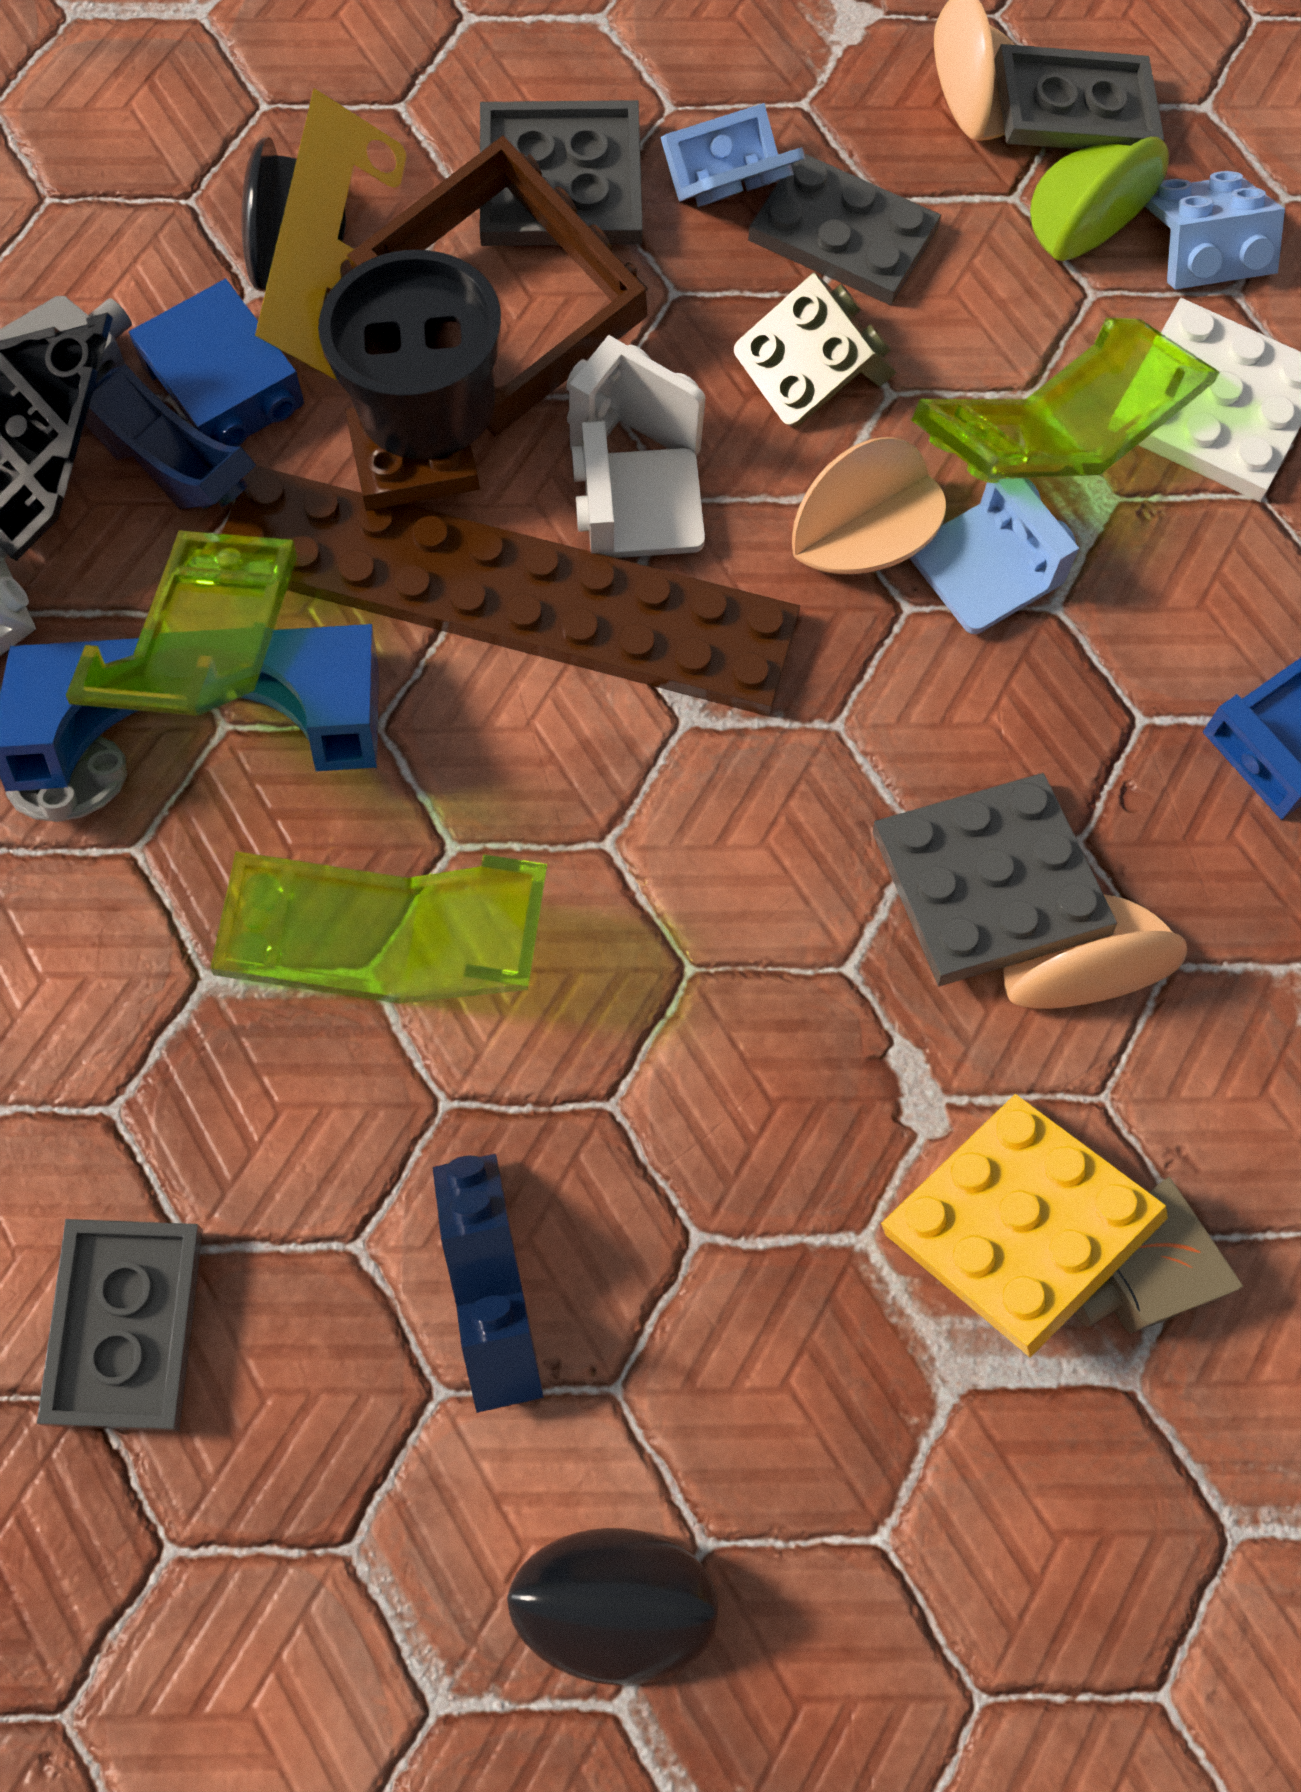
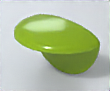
[1030,136,1169,261]

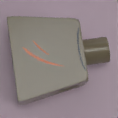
[1074,1177,1243,1334]

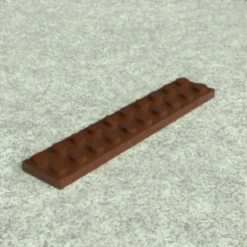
[211,466,800,717]

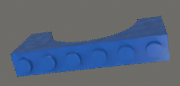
[0,624,379,792]

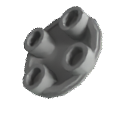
[5,736,127,822]

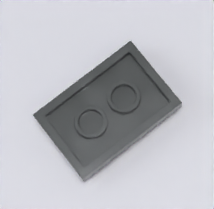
[994,44,1164,149]
[748,153,941,306]
[37,1219,203,1432]

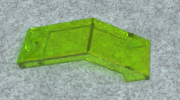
[911,318,1220,483]
[66,531,297,716]
[210,851,547,1004]

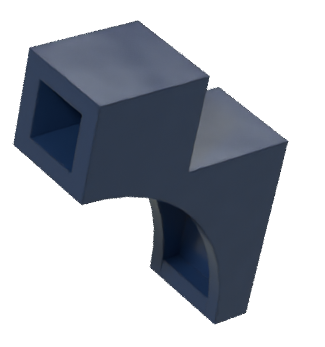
[84,364,256,510]
[433,1154,544,1413]

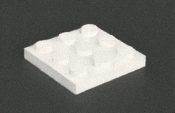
[1108,298,1301,502]

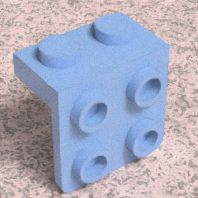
[660,103,805,207]
[1145,171,1285,290]
[910,462,1079,634]

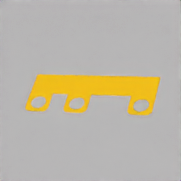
[255,88,406,381]

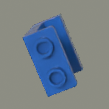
[128,278,304,447]
[1203,657,1301,820]

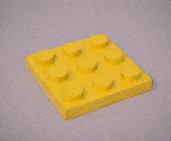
[881,1094,1168,1358]

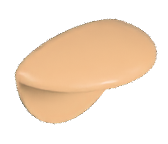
[934,0,1015,141]
[792,437,946,574]
[1003,894,1187,1009]

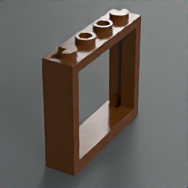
[347,135,648,437]

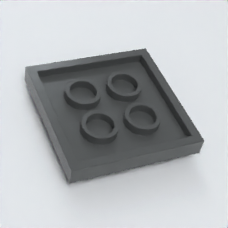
[480,100,643,246]
[873,773,1117,987]

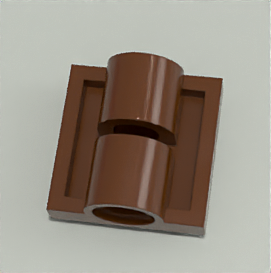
[345,407,480,511]

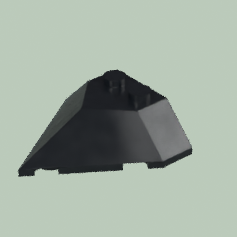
[0,312,113,561]

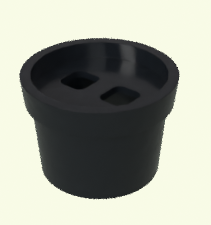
[318,250,501,459]

